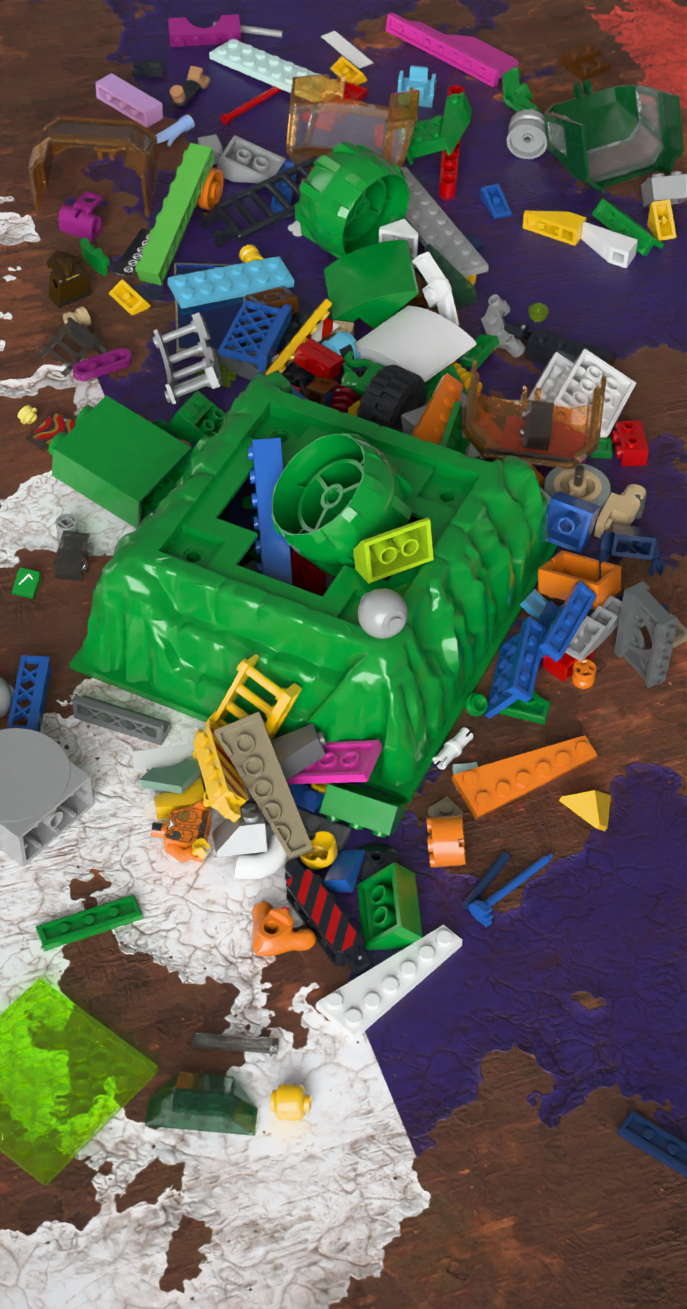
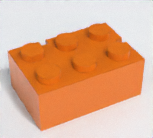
[538,550,621,610]

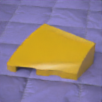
[154,776,204,820]

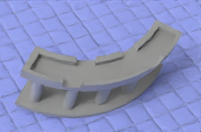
[152,312,222,405]

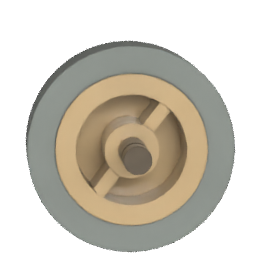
[544,463,611,519]

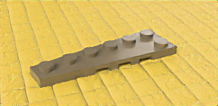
[214,712,314,859]

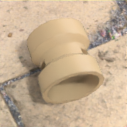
[63,306,91,333]

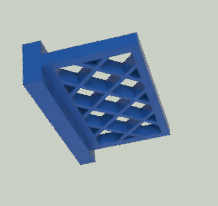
[218,300,292,372]
[484,616,547,719]

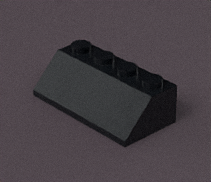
[526,329,617,366]

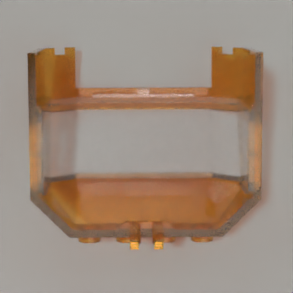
[286,74,420,172]

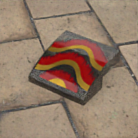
[26,411,75,451]

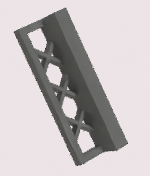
[72,695,171,746]

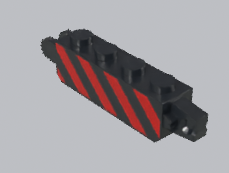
[285,859,370,974]

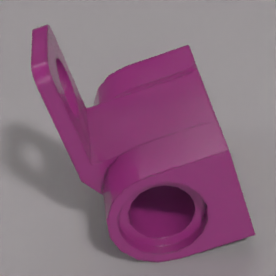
[58,191,103,242]

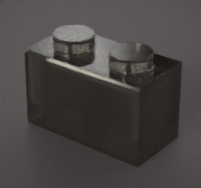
[519,400,554,451]
[53,531,94,581]

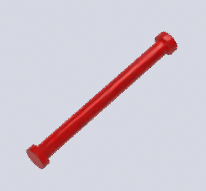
[221,86,282,125]

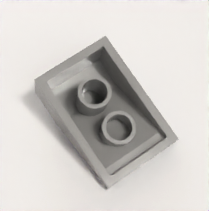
[217,135,285,183]

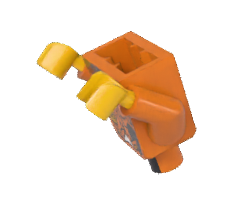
[151,791,213,863]

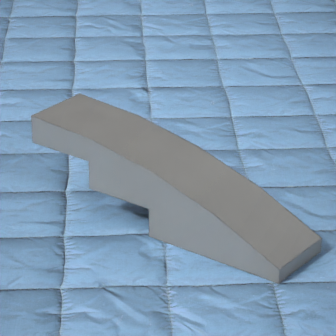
[565,595,622,661]

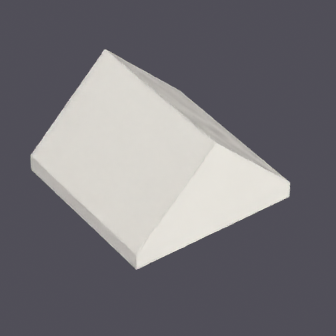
[379,219,419,268]

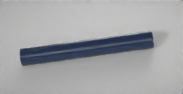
[462,851,510,910]

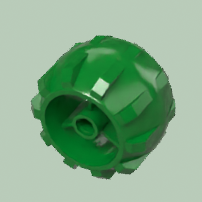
[295,142,410,259]
[271,433,412,576]

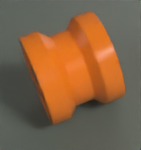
[571,659,597,689]

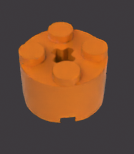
[427,815,466,868]

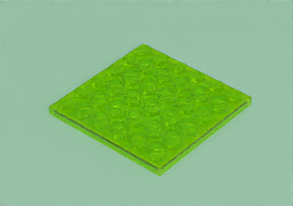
[0,978,158,1186]

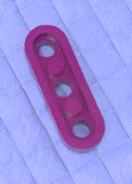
[73,348,132,381]

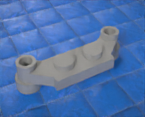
[481,294,525,357]

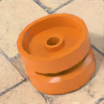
[195,167,224,211]

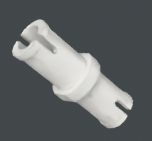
[433,727,473,770]

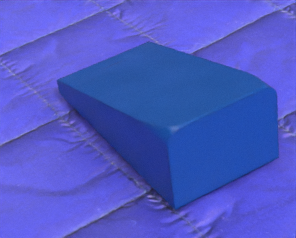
[479,184,512,219]
[324,850,365,892]

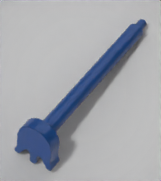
[469,853,553,927]

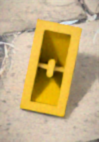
[647,199,677,241]

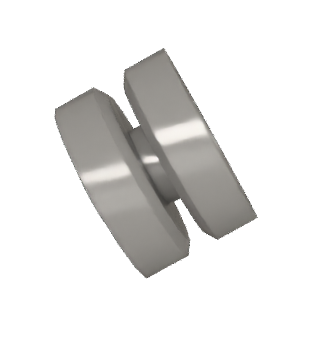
[507,110,547,159]

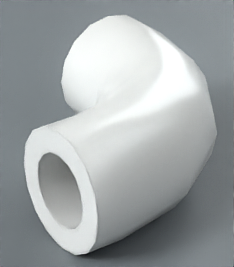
[235,834,289,879]

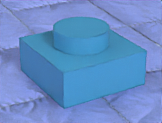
[520,589,548,621]

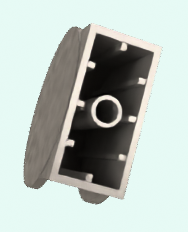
[0,728,94,867]

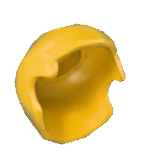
[300,831,338,870]

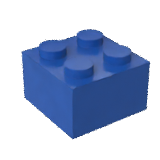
[548,491,601,554]

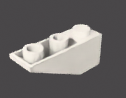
[581,222,638,268]

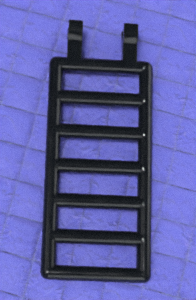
[198,155,319,248]

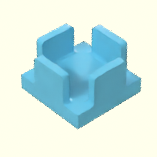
[396,66,437,108]

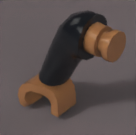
[170,66,210,109]

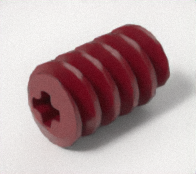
[328,385,360,413]

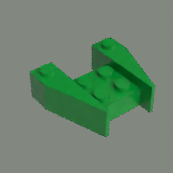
[393,93,472,165]

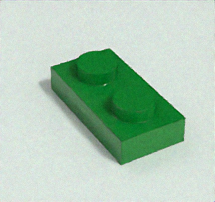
[459,334,500,368]

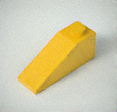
[523,211,587,246]

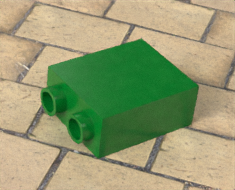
[48,395,191,529]

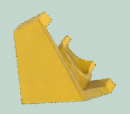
[559,790,611,831]

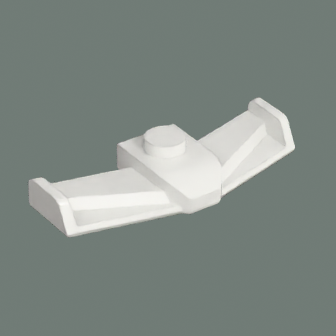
[412,252,460,326]

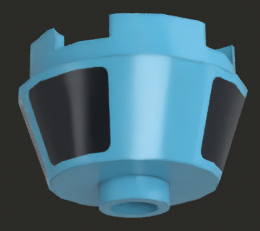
[321,332,360,371]

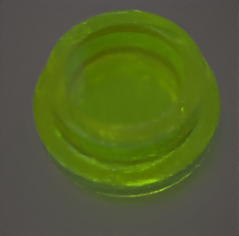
[528,303,549,321]

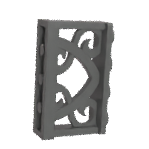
[614,581,678,688]

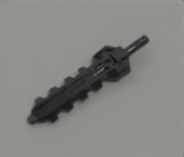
[277,322,316,396]

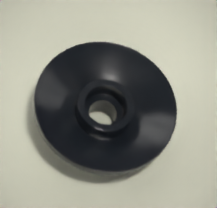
[357,843,401,882]

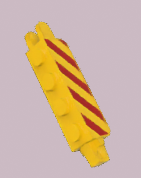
[193,719,249,822]

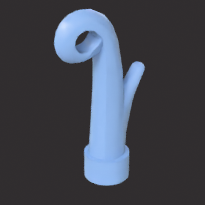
[136,114,195,147]

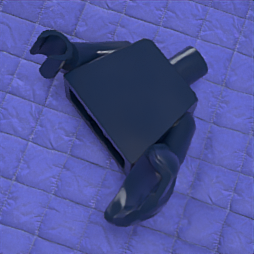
[592,524,665,578]

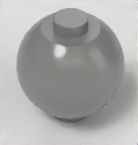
[358,588,408,639]

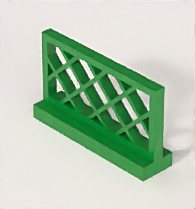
[440,401,471,456]

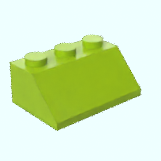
[353,517,434,584]

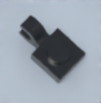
[133,60,164,78]

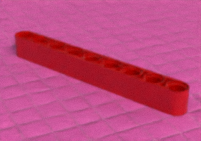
[439,85,465,200]

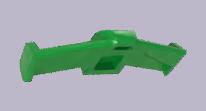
[502,66,540,113]

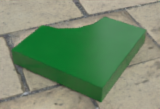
[499,689,551,725]

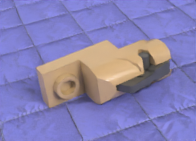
[594,484,647,538]

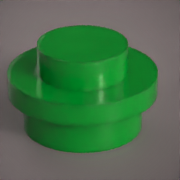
[465,693,488,717]

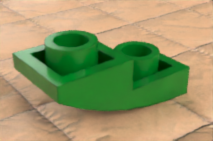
[80,238,110,276]

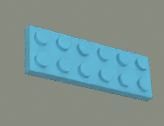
[168,256,294,309]

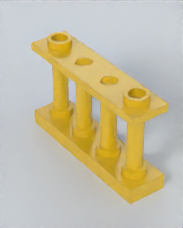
[209,654,302,740]

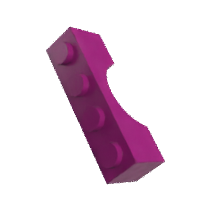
[168,14,241,47]

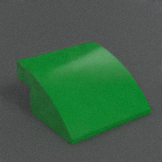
[324,240,419,329]

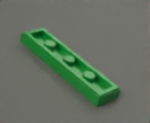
[36,894,143,951]

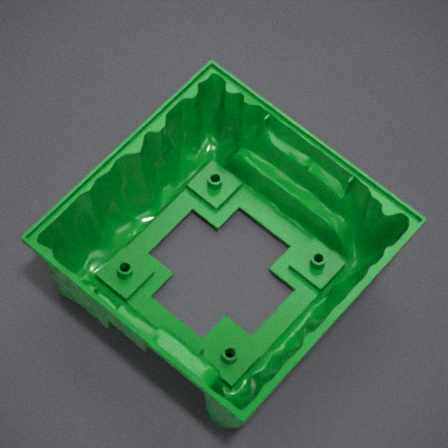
[70,370,559,803]

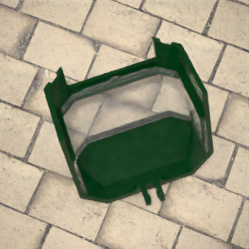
[544,79,684,195]

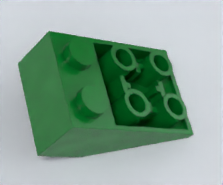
[166,390,225,444]

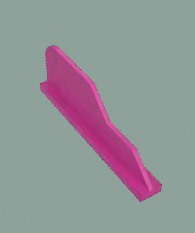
[385,13,518,87]

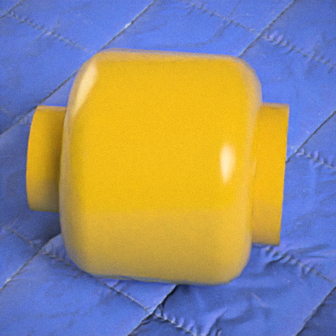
[270,1083,312,1121]

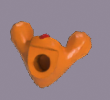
[251,900,317,957]

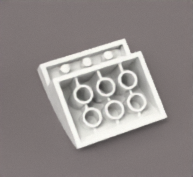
[354,306,477,382]
[520,349,636,438]

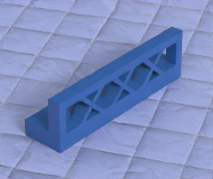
[7,655,52,732]

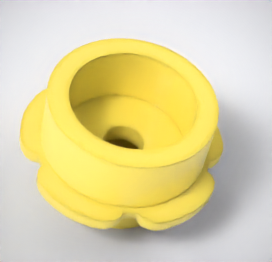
[18,405,37,424]

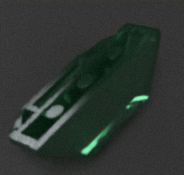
[421,243,478,310]
[145,1072,258,1136]

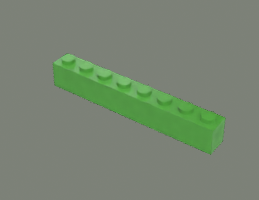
[135,143,215,286]

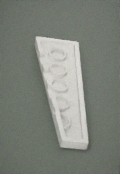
[316,925,462,1041]

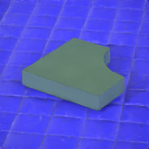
[139,759,202,794]

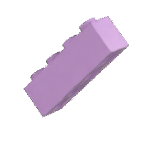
[95,73,163,128]

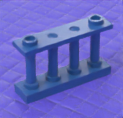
[537,581,597,663]

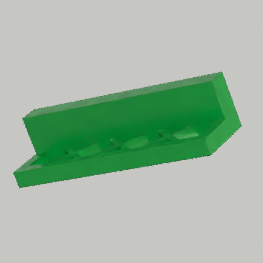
[591,198,665,256]

